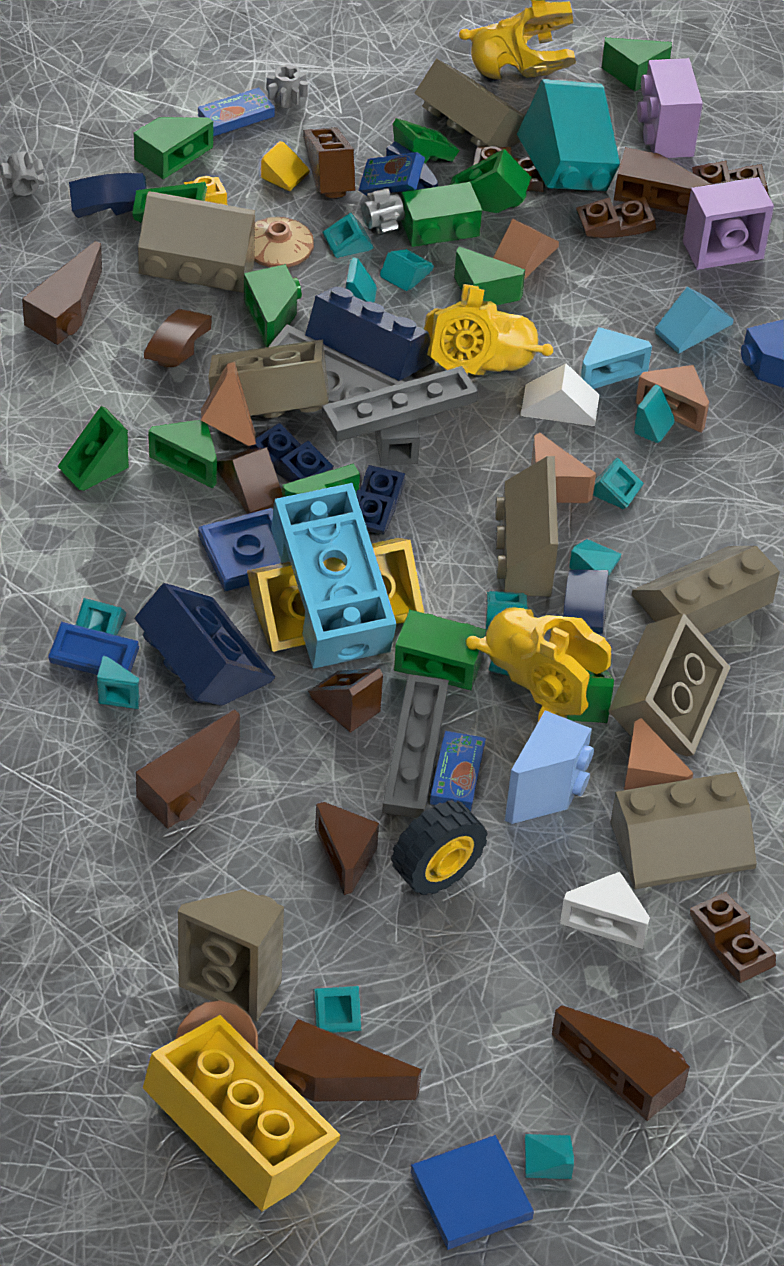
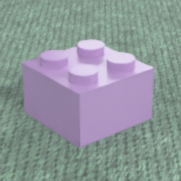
[637,58,703,158]
[683,177,774,270]

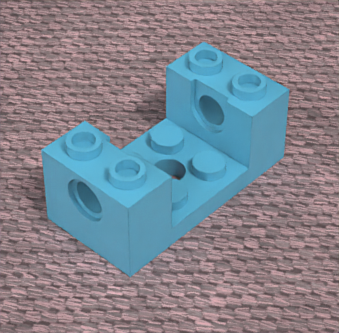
[271,483,397,669]

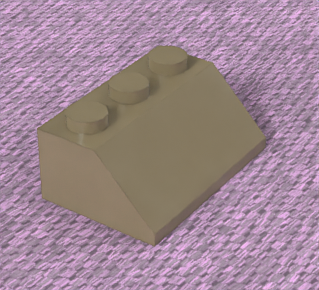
[414,58,525,147]
[138,191,255,293]
[208,339,329,418]
[495,456,558,597]
[632,546,780,635]
[608,613,730,757]
[610,772,757,889]
[178,889,284,1022]

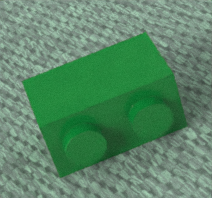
[401,182,482,247]
[394,609,487,691]

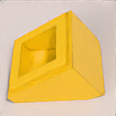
[261,141,310,192]

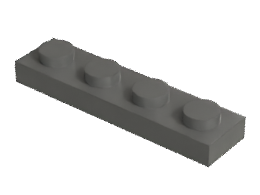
[322,366,478,442]
[382,674,449,819]

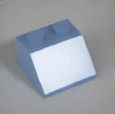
[505,710,594,824]

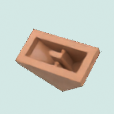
[493,219,559,280]
[201,362,256,446]
[635,365,709,433]
[531,432,596,503]
[624,718,693,790]

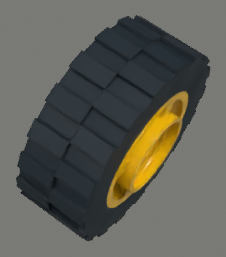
[391,800,488,895]

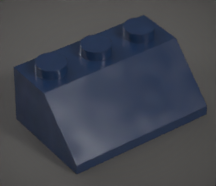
[305,287,434,381]
[134,582,276,706]

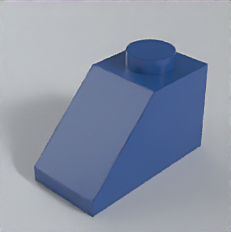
[741,319,784,388]

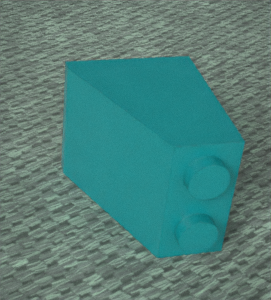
[517,79,620,191]

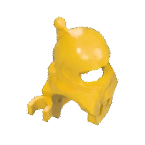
[459,0,576,79]
[424,284,553,375]
[466,607,611,722]

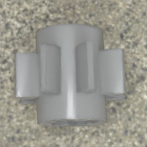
[266,65,308,108]
[0,152,45,196]
[361,188,405,234]

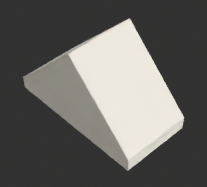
[521,363,599,426]
[560,872,650,949]

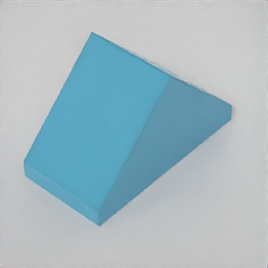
[655,287,734,354]
[581,327,652,389]

